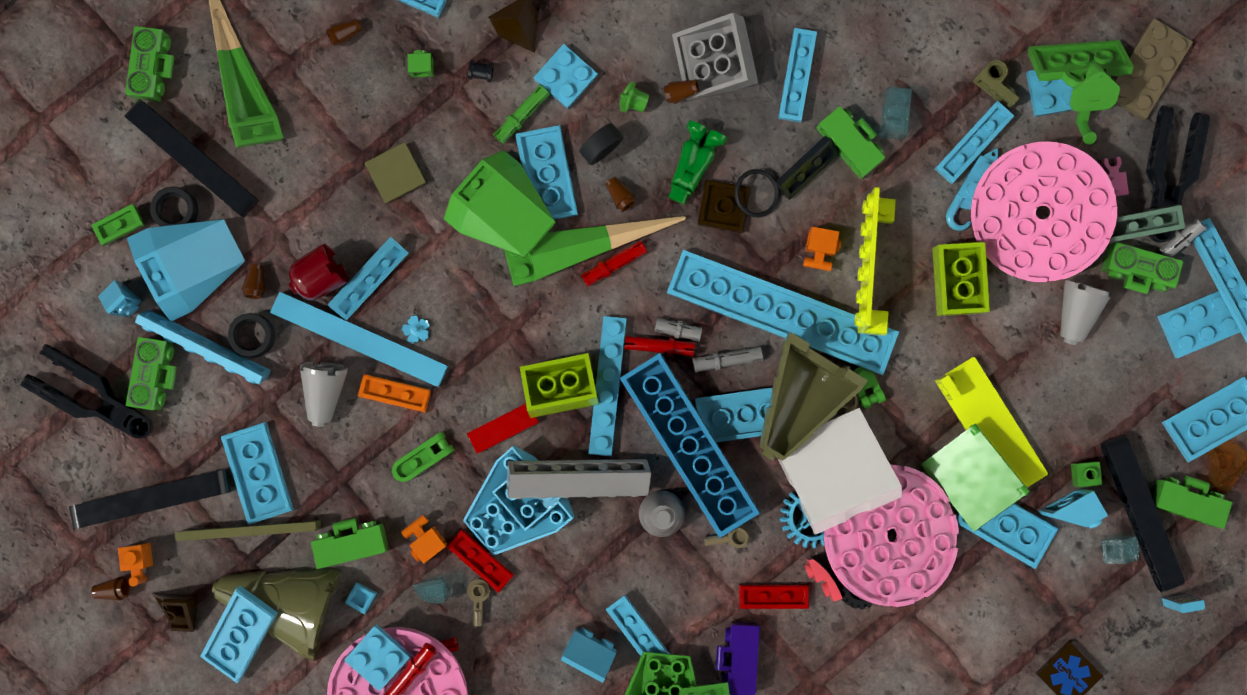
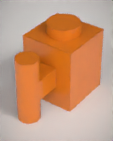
[803,226,842,271]
[401,514,448,564]
[118,542,153,586]

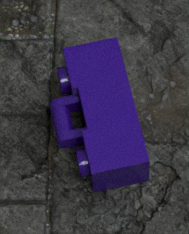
[716,622,760,695]

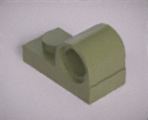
[972,60,1019,109]

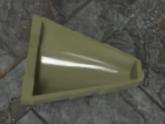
[759,332,868,461]
[212,568,342,661]

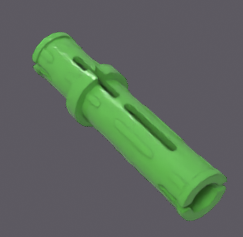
[493,85,550,145]

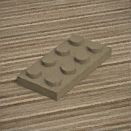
[1114,18,1193,120]

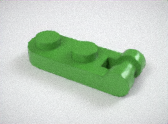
[392,431,455,482]

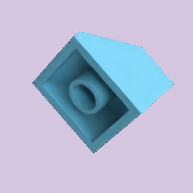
[1038,488,1108,528]
[561,627,617,683]

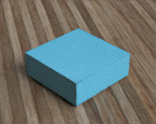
[345,582,377,614]

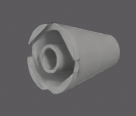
[1060,279,1112,346]
[300,361,348,427]
[639,490,685,537]

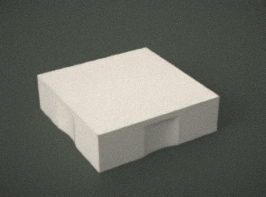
[778,408,902,535]

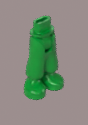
[668,120,728,205]

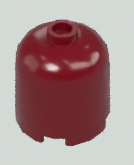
[289,243,349,301]

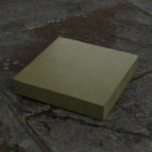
[364,142,427,205]

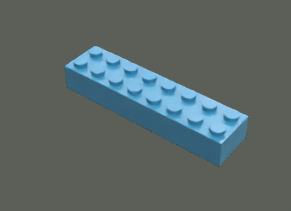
[620,353,760,538]

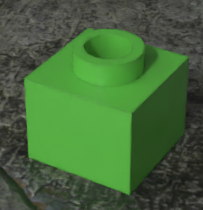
[407,50,434,78]
[1071,461,1102,487]

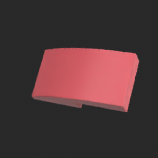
[804,557,843,602]

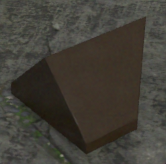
[488,0,538,53]
[152,593,198,632]

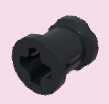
[468,59,494,83]

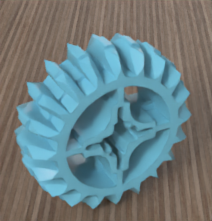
[779,492,825,548]

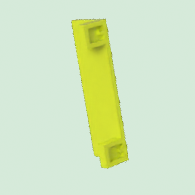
[854,187,896,336]
[934,357,1048,488]

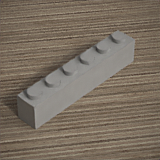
[506,459,651,499]

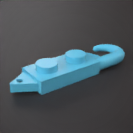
[946,148,998,231]

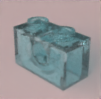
[879,87,912,140]

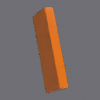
[358,374,431,413]

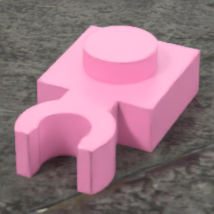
[1101,157,1129,197]

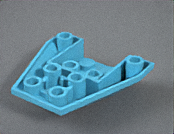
[127,219,245,321]
[463,446,575,556]

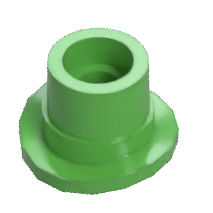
[619,81,649,113]

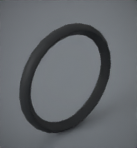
[734,169,780,218]

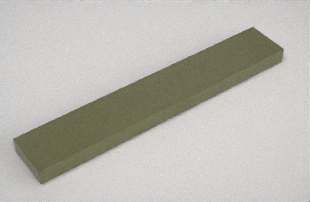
[175,520,321,541]

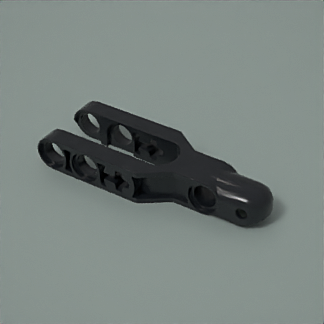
[1146,105,1210,243]
[20,344,154,439]

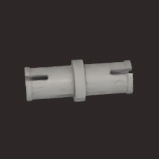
[1159,218,1207,258]
[654,317,702,342]

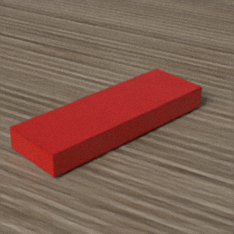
[466,403,539,454]
[447,529,514,593]
[739,584,809,609]

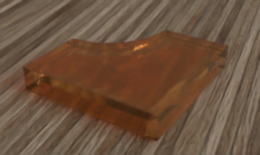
[1206,439,1247,494]

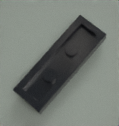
[775,136,839,200]

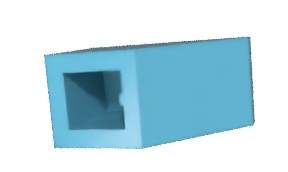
[98,280,142,317]

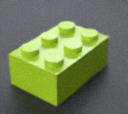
[932,242,990,316]
[520,353,599,418]

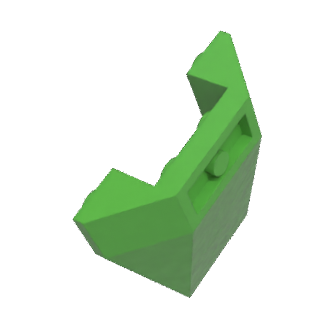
[444,150,556,258]
[625,652,697,695]

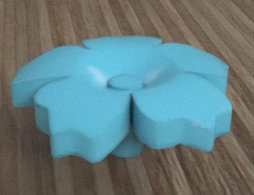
[401,315,430,344]

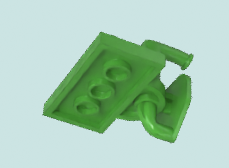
[1028,40,1134,145]

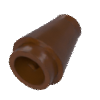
[326,18,362,46]
[664,79,699,104]
[605,177,636,212]
[241,264,265,299]
[91,577,130,601]

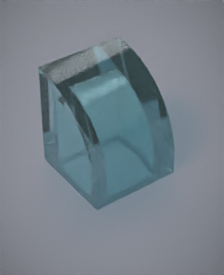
[1101,537,1139,564]
[413,576,448,604]

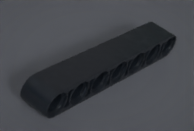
[124,99,259,218]
[1100,434,1185,593]
[69,470,231,530]

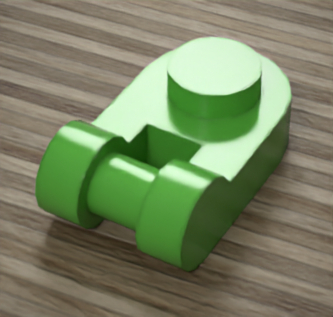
[853,367,886,410]

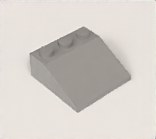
[672,13,758,101]

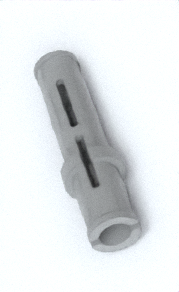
[692,346,763,373]

